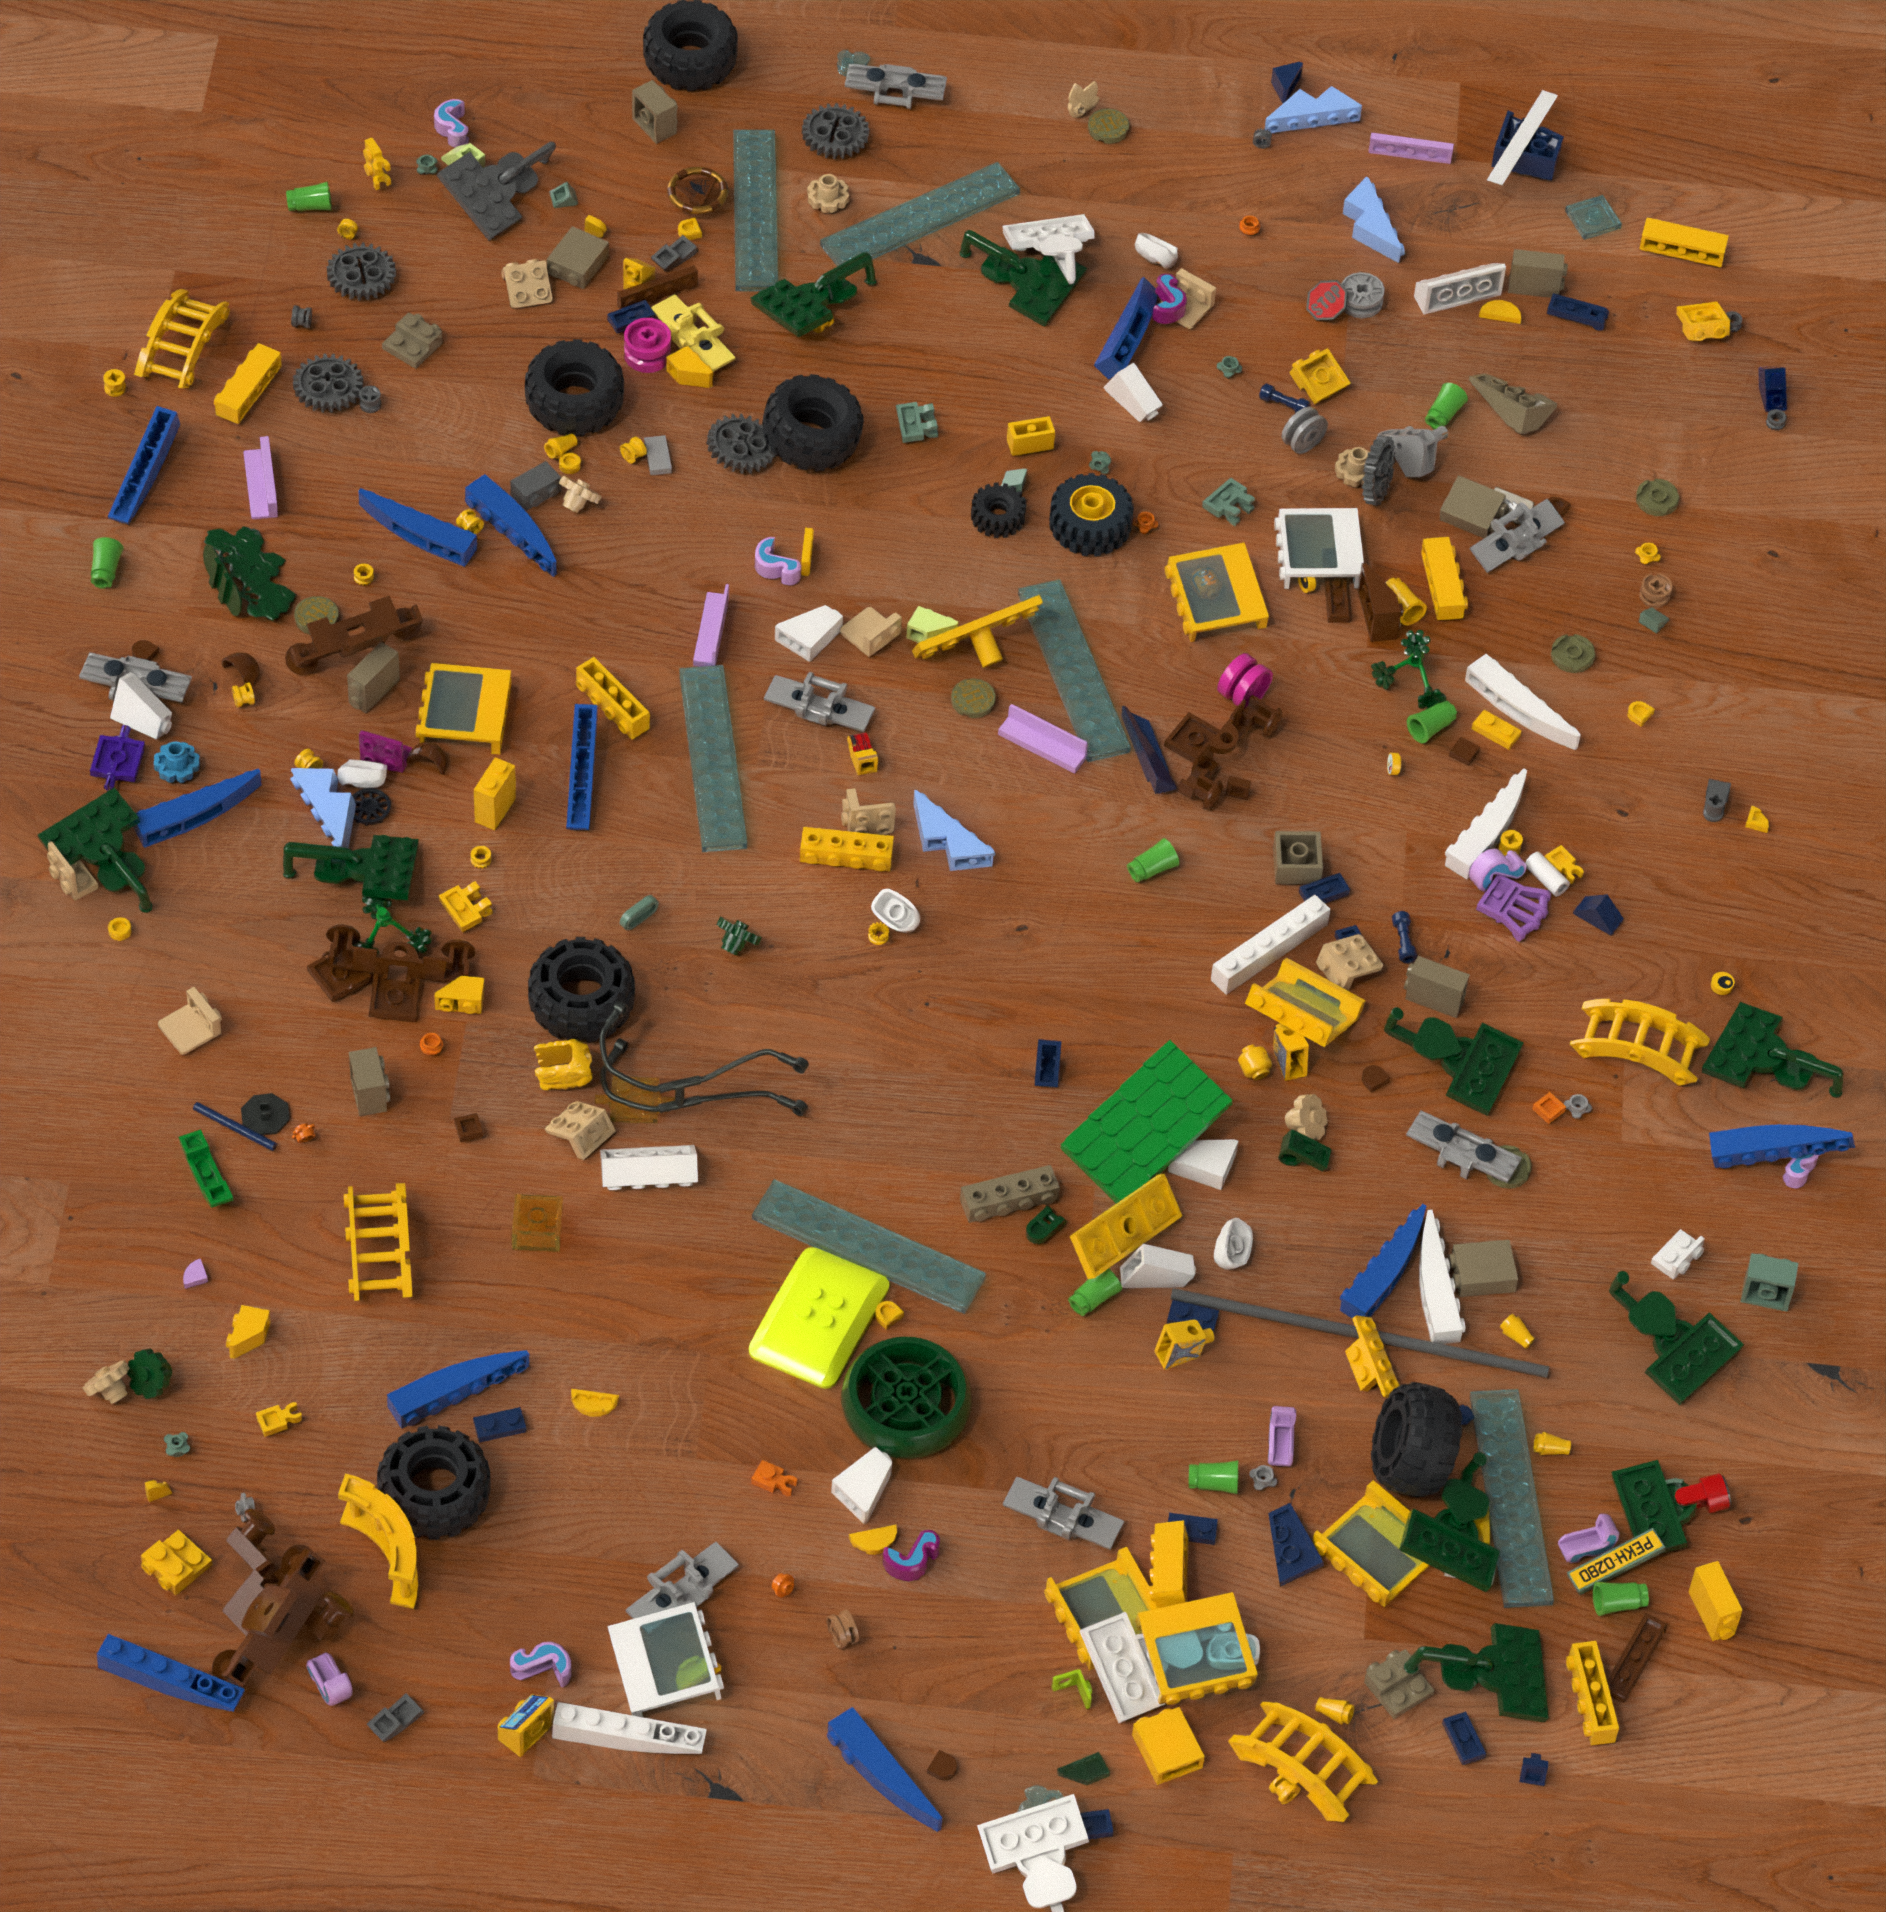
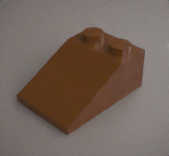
[1357,563,1403,642]

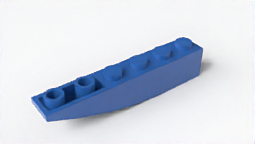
[1094,277,1158,379]
[465,474,557,577]
[358,488,477,567]
[133,768,262,848]
[1709,1124,1855,1168]
[1340,1203,1426,1318]
[387,1350,530,1429]
[97,1634,245,1712]

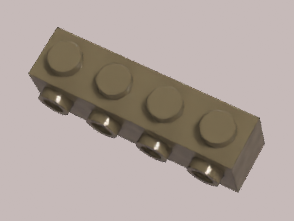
[960,1165,1060,1223]

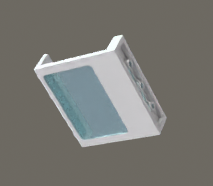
[1274,508,1364,589]
[608,1602,724,1717]

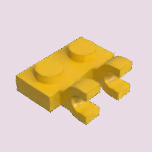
[363,138,391,190]
[438,881,493,933]

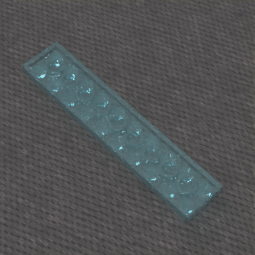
[733,130,778,291]
[820,162,1020,266]
[1018,579,1131,762]
[679,665,747,852]
[752,1179,986,1314]
[1470,1389,1554,1608]

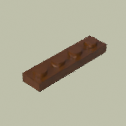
[617,265,698,309]

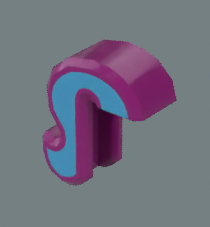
[1152,274,1187,324]
[882,1530,940,1581]

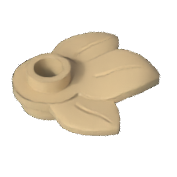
[1068,81,1100,118]

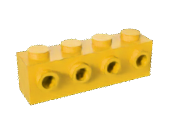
[1639,218,1729,267]
[214,343,282,424]
[1421,537,1468,620]
[576,657,650,740]
[800,827,894,871]
[1149,1520,1188,1608]
[1566,1641,1619,1746]

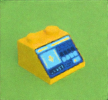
[497,1694,554,1758]

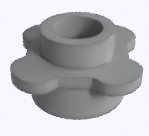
[1564,1094,1592,1119]
[1249,1465,1277,1490]
[235,1493,255,1522]

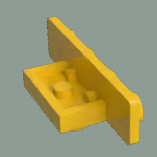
[1345,1315,1400,1398]

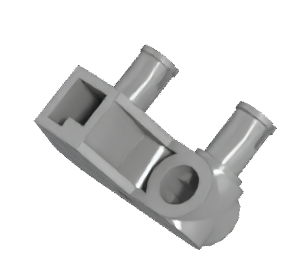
[1378,426,1448,477]

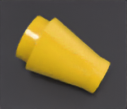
[544,434,577,459]
[1500,1314,1535,1349]
[1533,1432,1571,1456]
[1315,1697,1354,1725]

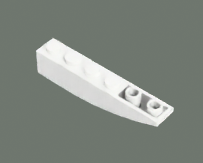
[1465,654,1581,750]
[1445,768,1527,879]
[1419,1210,1465,1344]
[552,1702,707,1754]

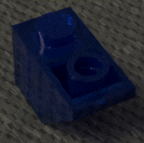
[1758,366,1787,412]

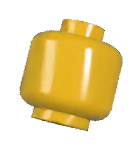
[1238,1044,1272,1081]

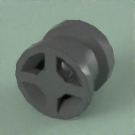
[291,305,312,329]
[359,385,381,413]

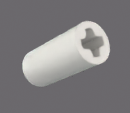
[1525,852,1570,897]

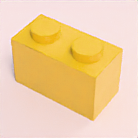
[1007,416,1055,456]

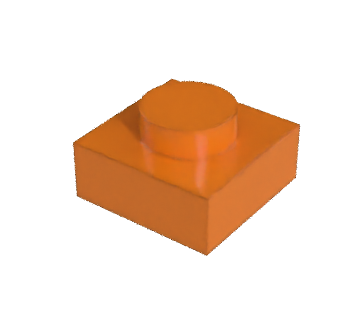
[1532,1092,1566,1124]

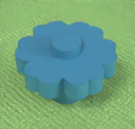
[154,741,200,783]

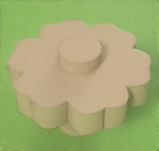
[807,174,849,213]
[1335,447,1370,487]
[559,475,602,513]
[1285,1094,1327,1140]
[82,1360,130,1404]

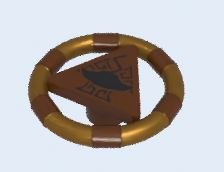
[667,167,729,214]

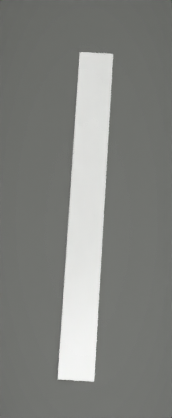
[1487,90,1558,185]

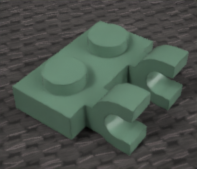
[896,402,938,443]
[1202,478,1255,526]

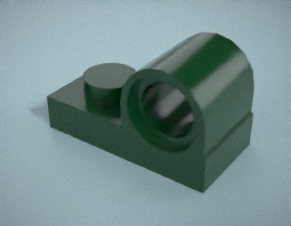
[1278,1129,1332,1172]

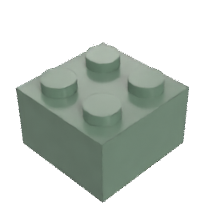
[1740,1253,1798,1312]

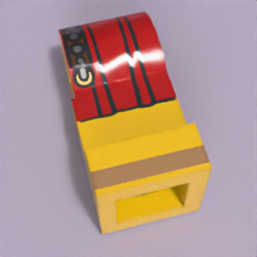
[847,732,878,775]

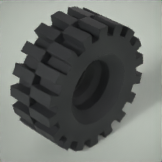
[971,482,1026,538]

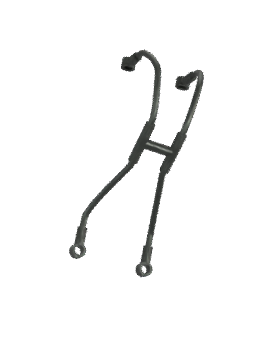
[599,1001,809,1116]

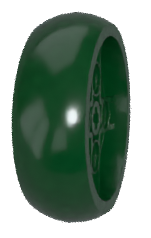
[841,1337,972,1459]

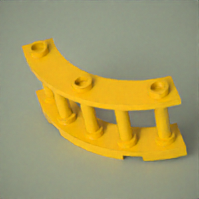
[134,289,230,389]
[1570,999,1710,1086]
[344,1183,412,1301]
[338,1473,418,1609]
[1228,1702,1378,1822]

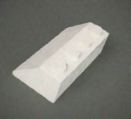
[1414,263,1506,314]
[600,1145,698,1190]

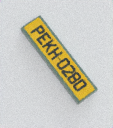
[1567,1528,1665,1595]

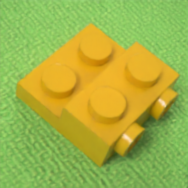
[1676,302,1730,341]
[1289,348,1351,404]
[141,1530,213,1595]

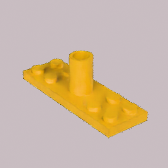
[912,595,1043,668]
[1070,1174,1182,1279]

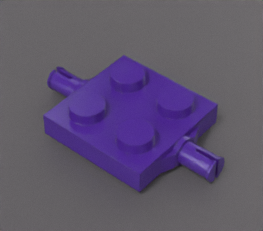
[90,725,145,791]

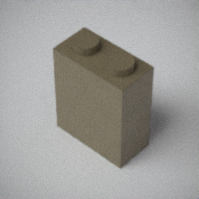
[547,226,609,289]
[1508,249,1568,298]
[1440,475,1508,538]
[347,642,400,714]
[1403,956,1470,1018]
[1448,1240,1518,1297]

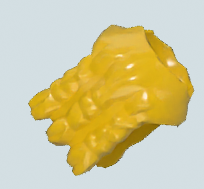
[534,1039,593,1090]

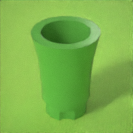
[286,181,332,211]
[1425,382,1468,429]
[91,537,124,589]
[1407,701,1457,743]
[1127,838,1179,883]
[1068,1268,1122,1316]
[1189,1460,1239,1495]
[1593,1581,1649,1616]

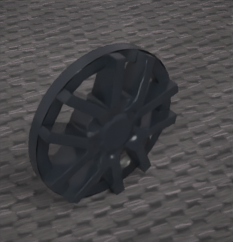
[352,788,391,826]

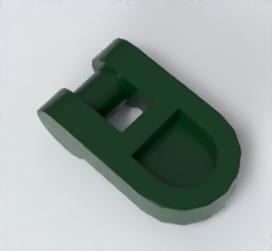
[1026,1206,1067,1244]

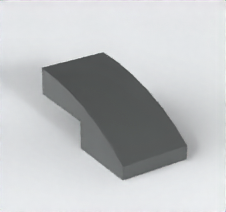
[651,235,698,271]
[367,1693,424,1742]

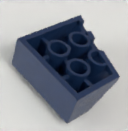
[1491,110,1564,181]

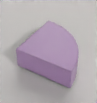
[183,1259,208,1289]

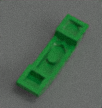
[178,1129,234,1208]

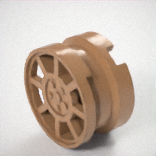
[1639,573,1672,608]
[826,1609,859,1649]

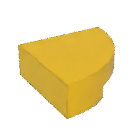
[1745,806,1769,833]
[145,1480,172,1502]

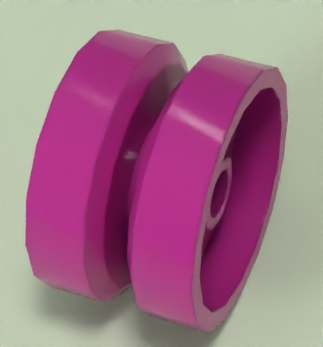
[624,318,671,373]
[1217,653,1273,710]

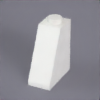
[1103,363,1163,422]
[775,605,843,662]
[110,672,172,739]
[1168,1139,1239,1190]
[1120,1244,1196,1288]
[831,1447,892,1524]

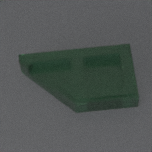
[1057,1752,1110,1785]

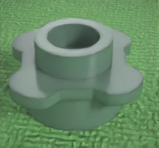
[416,154,437,174]
[1217,356,1242,378]
[1089,451,1112,474]
[164,1432,190,1457]

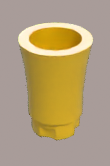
[1386,578,1427,626]

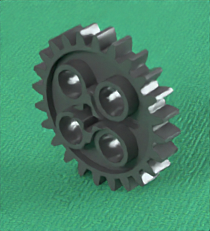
[802,103,869,159]
[327,242,396,301]
[293,353,363,413]
[706,414,775,474]
[1362,435,1396,506]

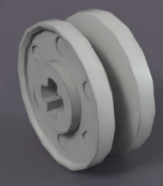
[1341,272,1385,318]
[1281,406,1328,454]

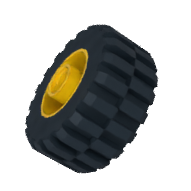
[1049,473,1134,556]

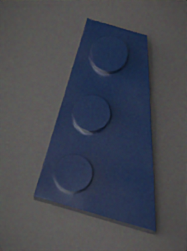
[1268,1503,1324,1587]

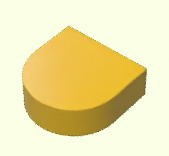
[585,215,607,238]
[678,218,702,240]
[1627,701,1655,727]
[875,1301,904,1330]

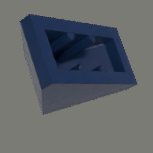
[1271,61,1303,103]
[1573,894,1624,936]
[1035,1039,1062,1087]

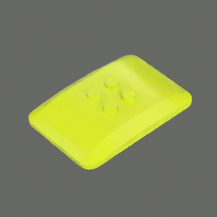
[749,1247,889,1389]

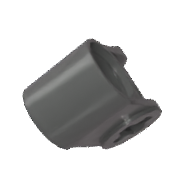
[1703,779,1731,822]

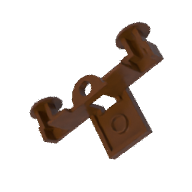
[285,596,423,675]
[1164,695,1283,810]
[326,924,476,1023]
[222,1508,354,1640]

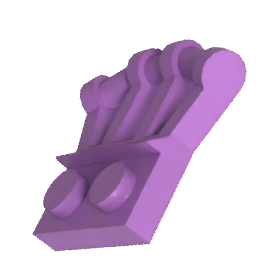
[1476,875,1551,941]

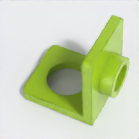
[1052,1669,1092,1709]

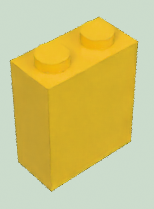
[474,757,516,830]
[1689,1561,1742,1641]
[1132,1707,1205,1785]

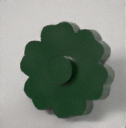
[716,916,762,955]
[127,1348,172,1399]

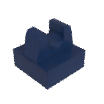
[1519,1753,1548,1786]

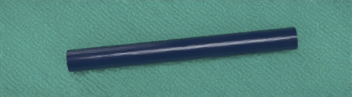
[193,1102,277,1151]

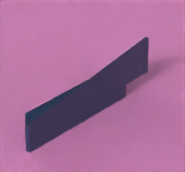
[1121,706,1177,794]

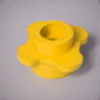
[1635,543,1661,564]

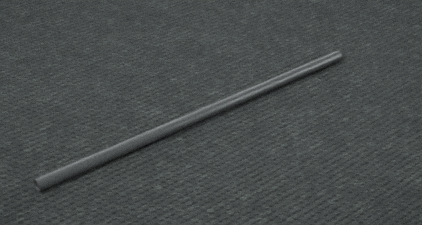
[1171,1288,1549,1378]

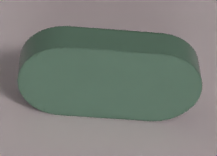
[619,895,659,930]

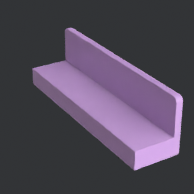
[1368,133,1454,164]
[244,436,278,519]
[693,584,729,669]
[998,704,1088,774]

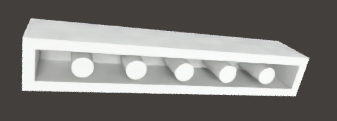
[1211,895,1330,995]

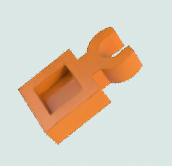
[751,1460,797,1496]

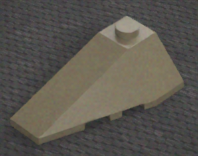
[1469,373,1558,434]

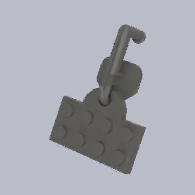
[437,141,556,241]

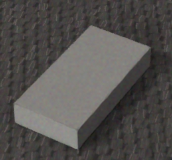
[644,435,672,475]

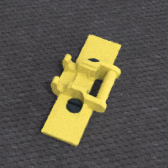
[651,294,736,372]

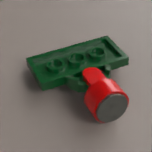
[1611,1460,1731,1555]

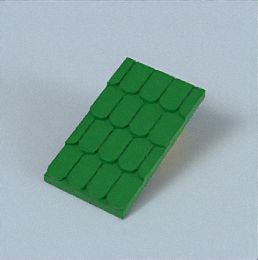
[1060,1040,1233,1204]

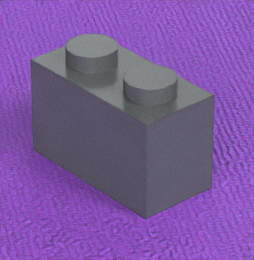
[510,461,561,511]

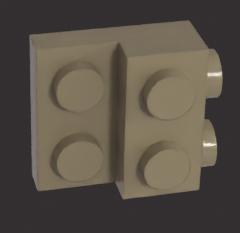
[382,312,443,369]
[1364,1649,1435,1719]

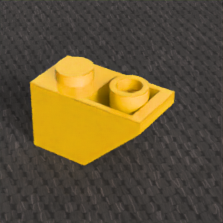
[623,258,655,289]
[666,346,714,388]
[434,976,485,1014]
[226,1305,271,1359]

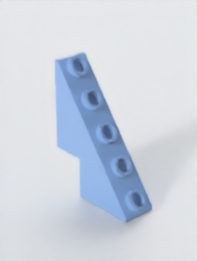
[1265,86,1362,133]
[1343,177,1405,263]
[290,768,356,848]
[913,790,995,871]

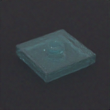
[1565,195,1622,240]

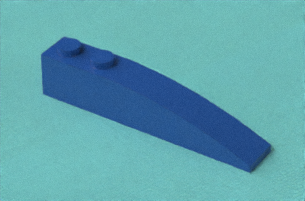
[108,406,181,525]
[566,704,598,830]
[827,1707,942,1832]

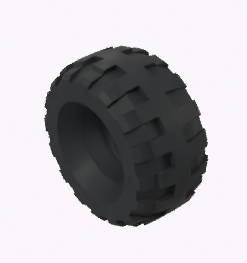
[643,0,738,91]
[525,339,624,436]
[762,374,864,471]
[528,937,635,1043]
[1371,1382,1462,1497]
[377,1425,491,1540]

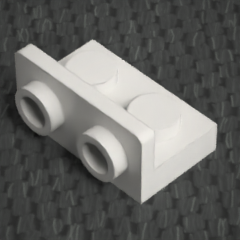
[1651,1229,1705,1280]

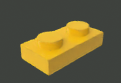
[1471,710,1522,750]

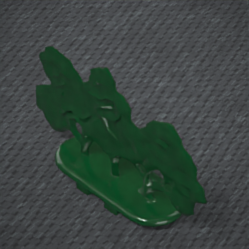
[203,526,296,621]

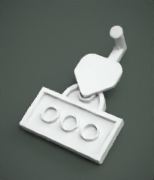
[1003,214,1094,284]
[1079,1612,1232,1723]
[977,1794,1089,1912]

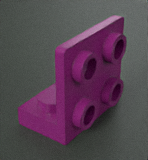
[359,730,412,773]

